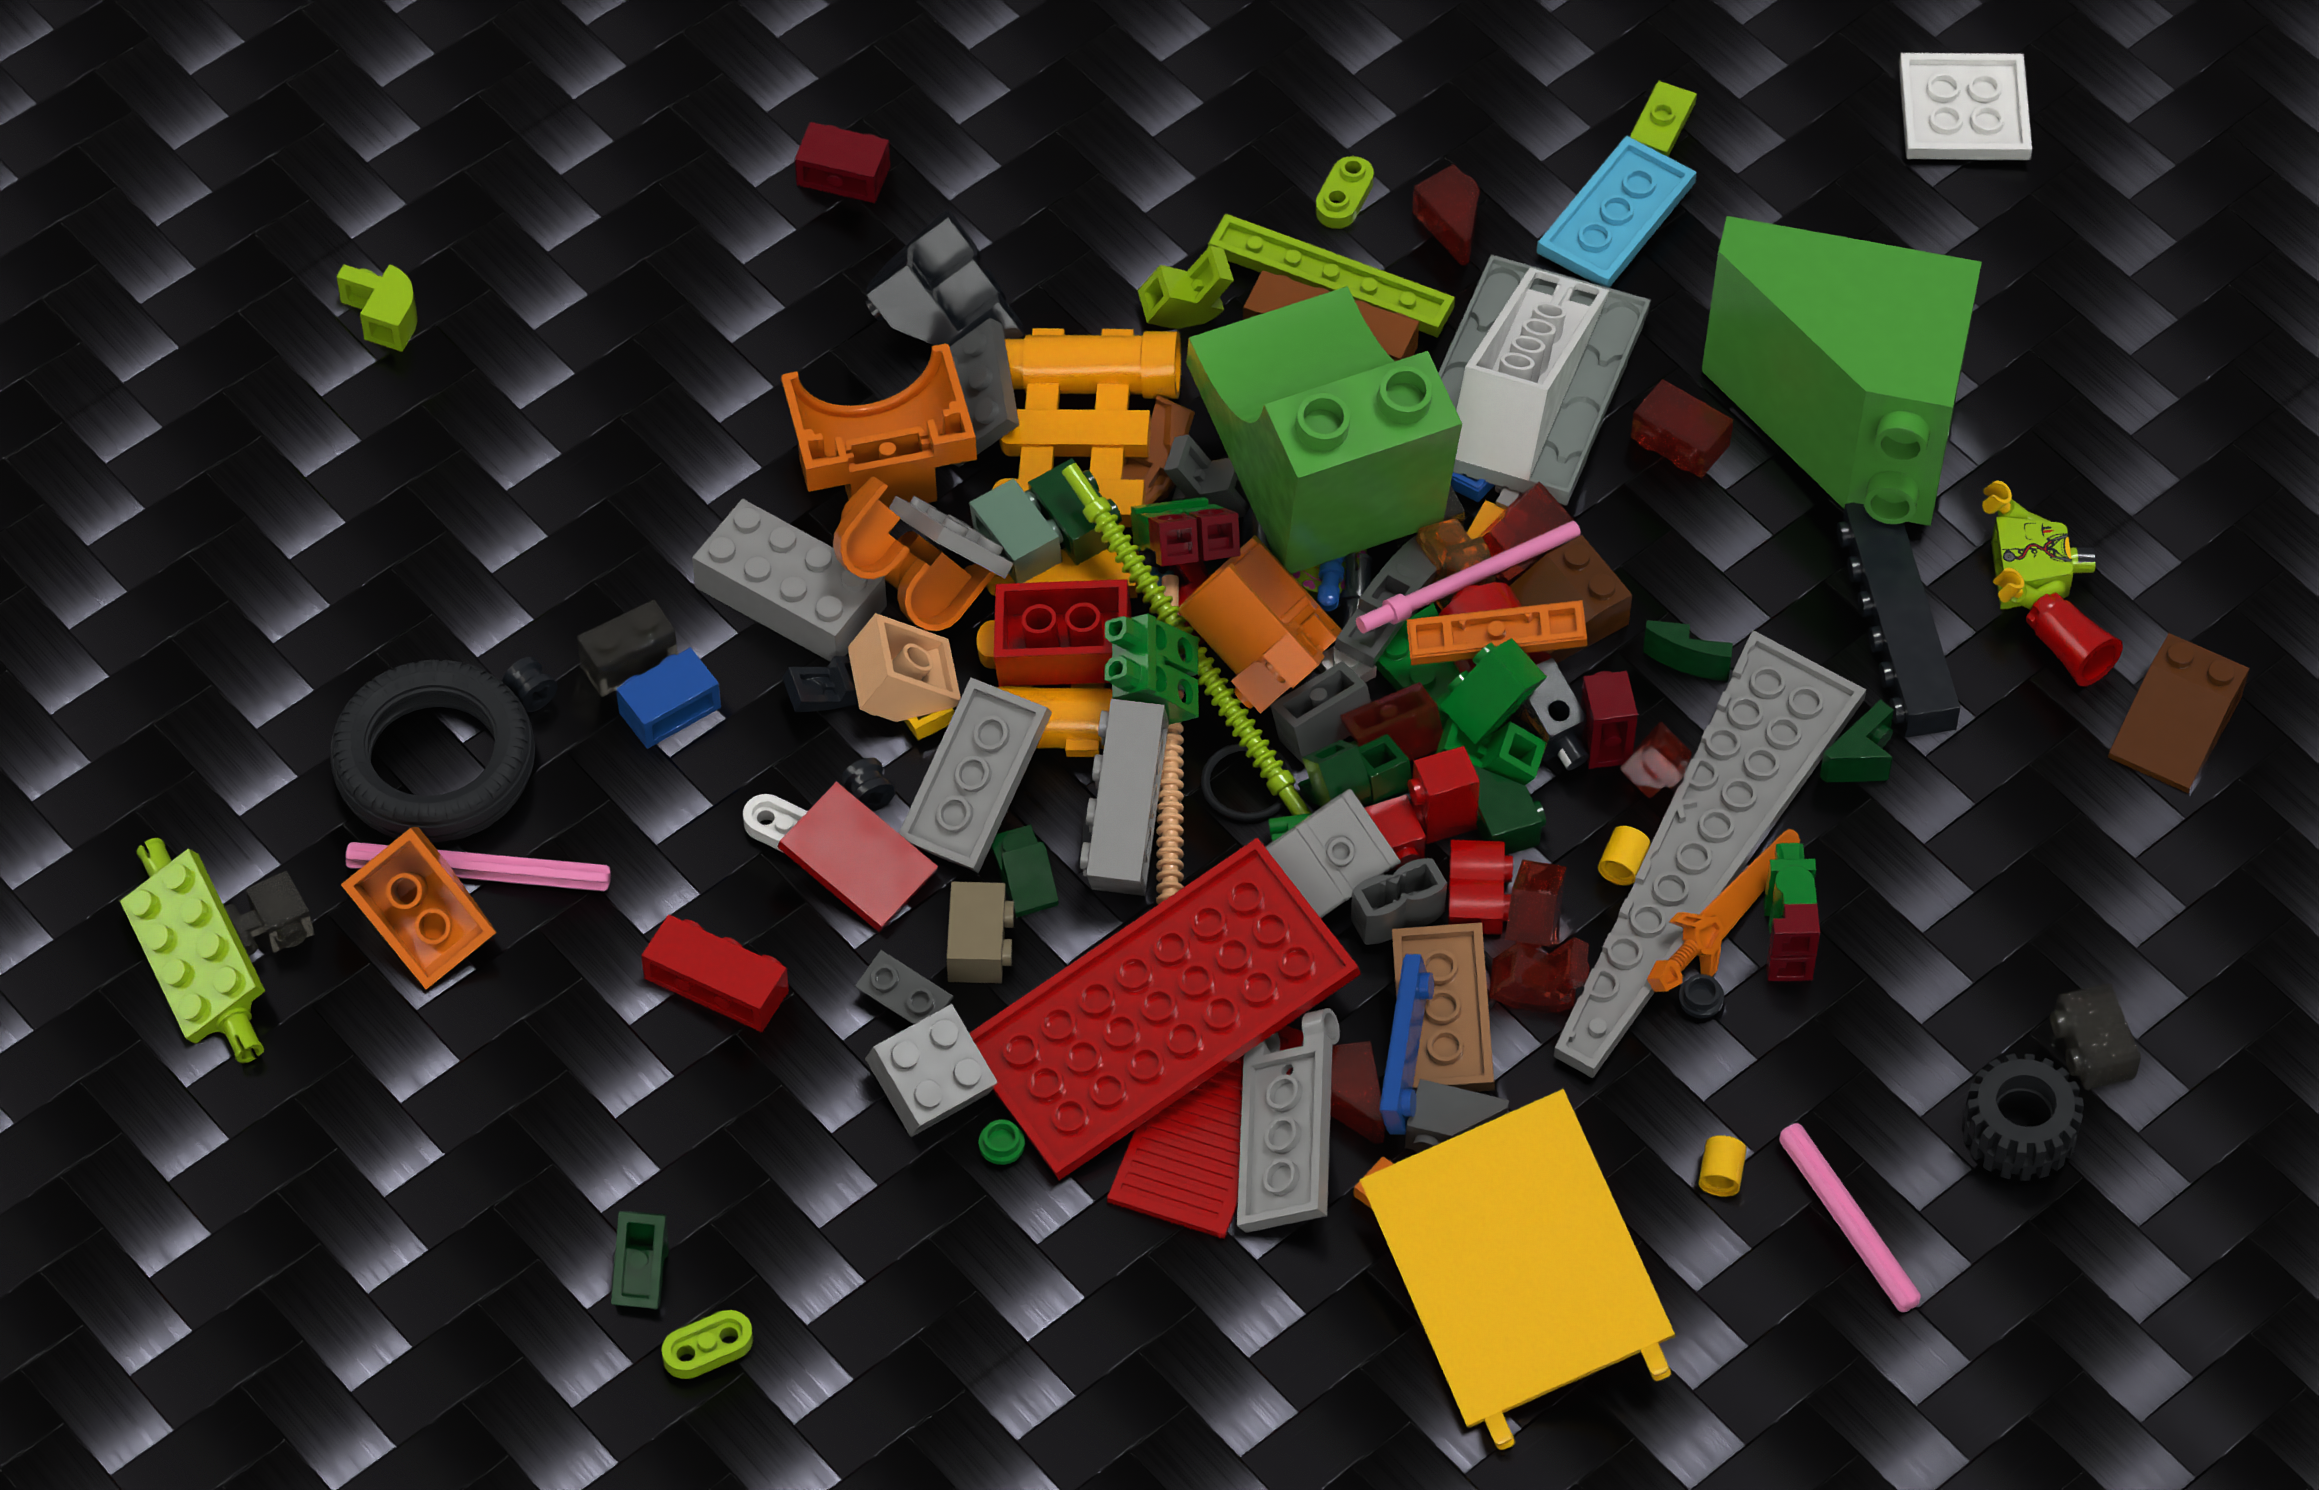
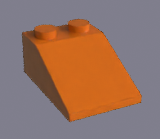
[341,827,497,990]

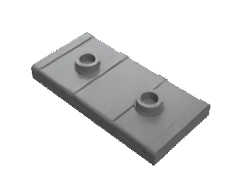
[1265,789,1401,918]

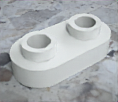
[743,794,808,853]

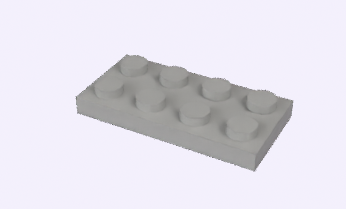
[899,677,1052,873]

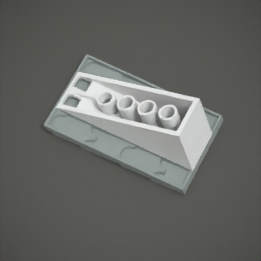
[1438,255,1651,505]

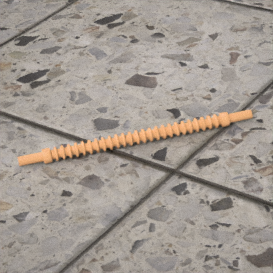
[1156,575,1184,905]

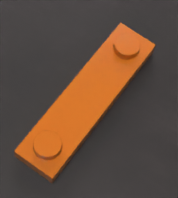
[1407,600,1588,666]

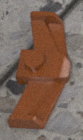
[1123,395,1195,529]

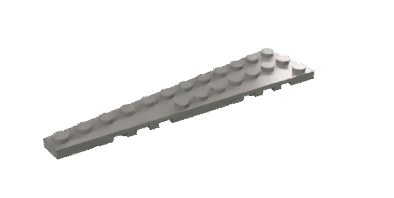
[1554,630,1866,1078]

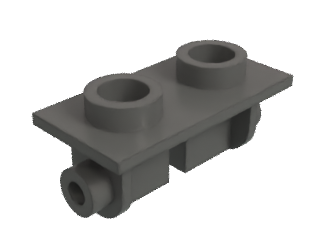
[855,950,953,1025]

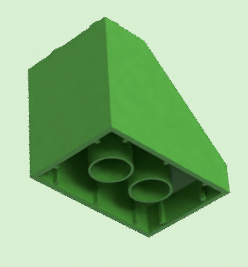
[1702,216,1982,526]

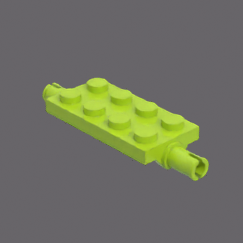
[120,838,265,1063]

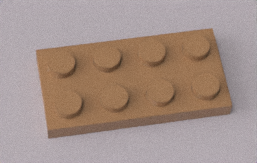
[1392,922,1495,1093]

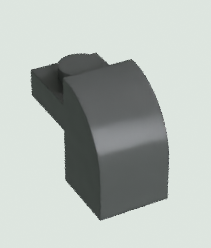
[1164,434,1251,518]

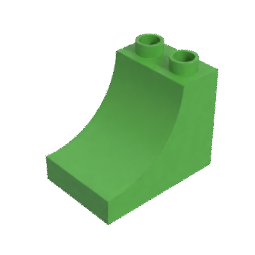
[1186,286,1462,574]

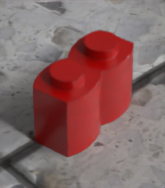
[1448,840,1513,935]

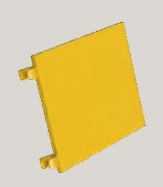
[1360,1089,1676,1450]

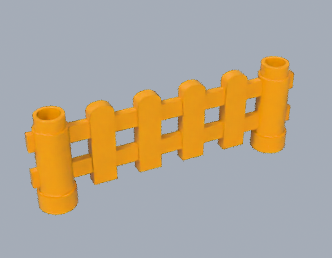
[976,328,1181,757]

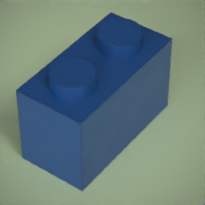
[616,647,721,749]

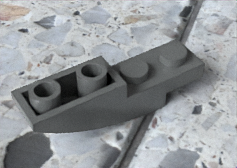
[1334,534,1455,668]

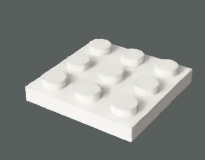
[1899,53,2032,160]

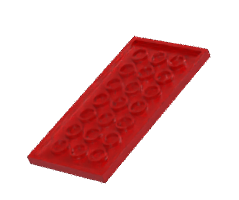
[969,838,1361,1181]

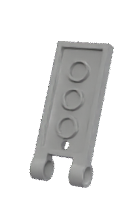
[1237,1008,1340,1233]

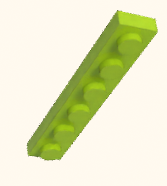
[1208,213,1455,338]

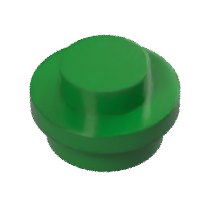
[979,1120,1025,1165]

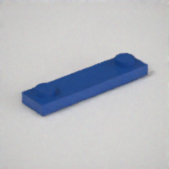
[1379,954,1434,1135]

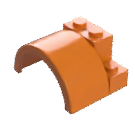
[781,344,977,508]
[1178,535,1342,714]

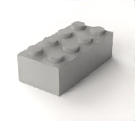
[692,499,887,662]
[1080,699,1169,896]

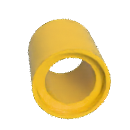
[1598,826,1651,886]
[1699,1135,1747,1197]

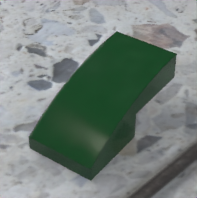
[1643,620,1733,682]

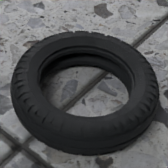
[330,660,535,844]

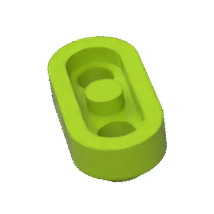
[1316,156,1374,229]
[662,1310,753,1379]

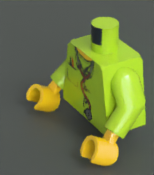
[1982,480,2095,610]

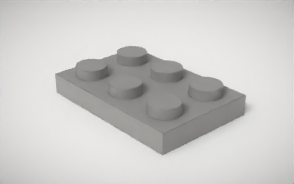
[889,496,1014,578]

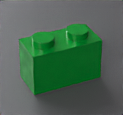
[1440,638,1547,744]

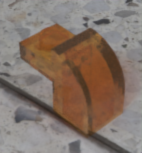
[1416,518,1495,611]

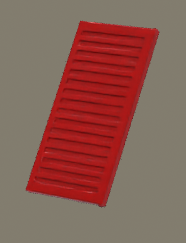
[1107,1026,1304,1239]

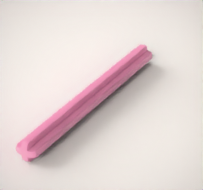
[346,842,611,892]

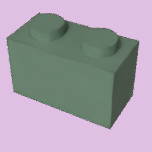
[969,478,1063,583]

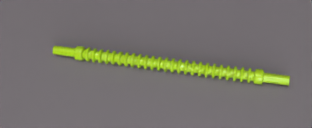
[1062,463,1311,815]

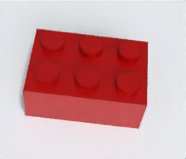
[994,579,1132,687]

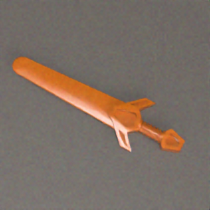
[1647,829,1800,992]

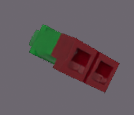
[1130,497,1241,566]
[1763,843,1820,981]

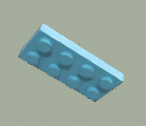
[1537,135,1697,288]

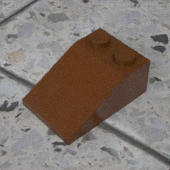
[1510,535,1632,664]
[2108,633,2250,794]

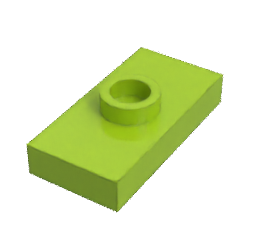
[1630,81,1697,157]

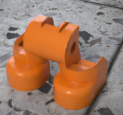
[833,476,995,631]

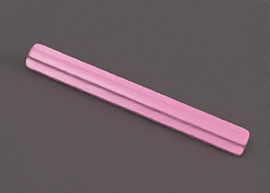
[1779,1123,1921,1313]

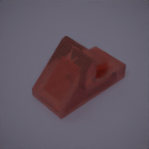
[1621,722,1692,798]

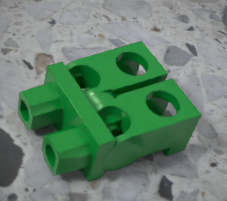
[1105,613,1199,725]

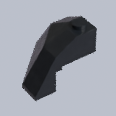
[865,209,1024,345]

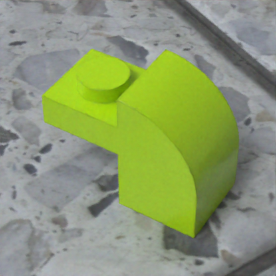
[1137,245,1234,329]
[337,264,417,352]

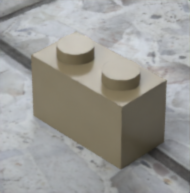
[947,882,1014,983]

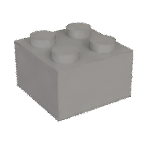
[865,1004,998,1137]

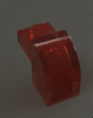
[1489,937,1589,1013]

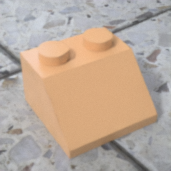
[848,613,961,722]

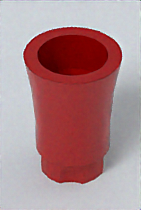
[2026,592,2123,686]

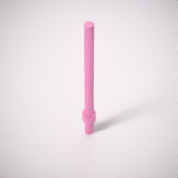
[1356,521,1581,634]

